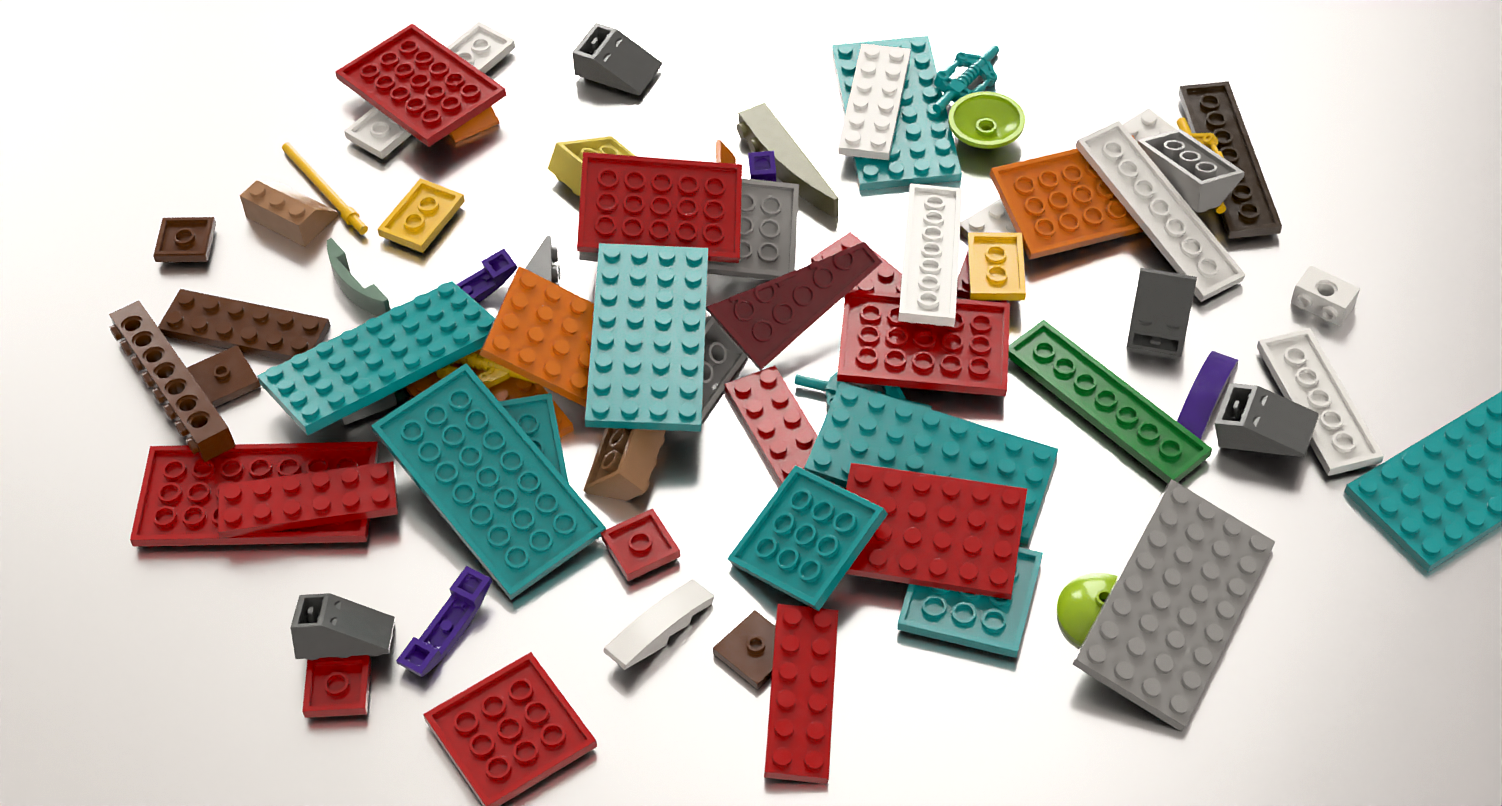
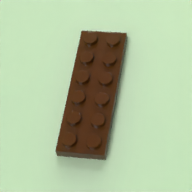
[158,289,331,361]

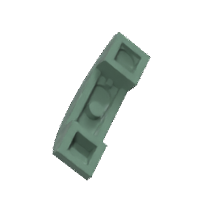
[327,238,391,316]

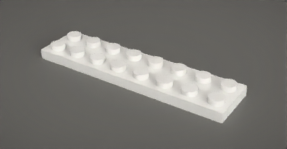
[344,21,516,159]
[1075,121,1246,302]
[898,184,962,327]

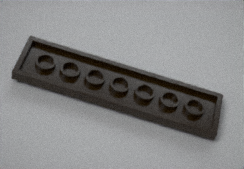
[1178,81,1282,239]

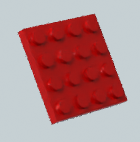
[423,652,597,806]

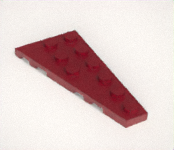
[706,241,882,371]

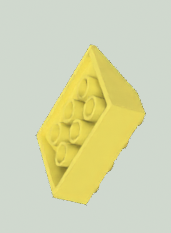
[547,136,636,196]

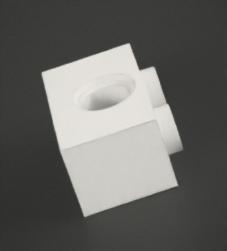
[1291,265,1360,326]

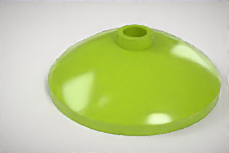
[948,91,1025,149]
[1056,572,1118,647]

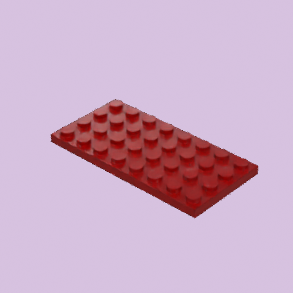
[130,441,379,547]

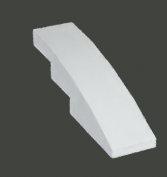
[603,579,715,670]

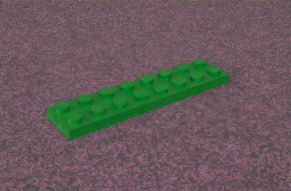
[1008,319,1212,484]

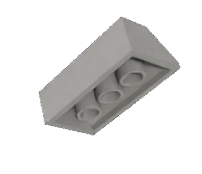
[1137,129,1244,213]
[691,316,747,432]

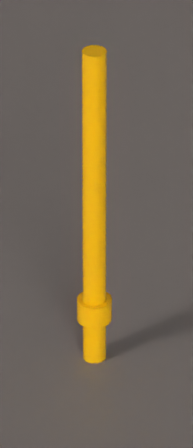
[282,142,368,235]

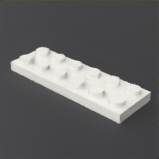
[838,44,911,160]
[1257,328,1384,476]

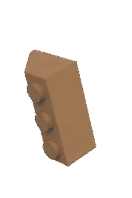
[239,180,339,247]
[583,428,666,501]

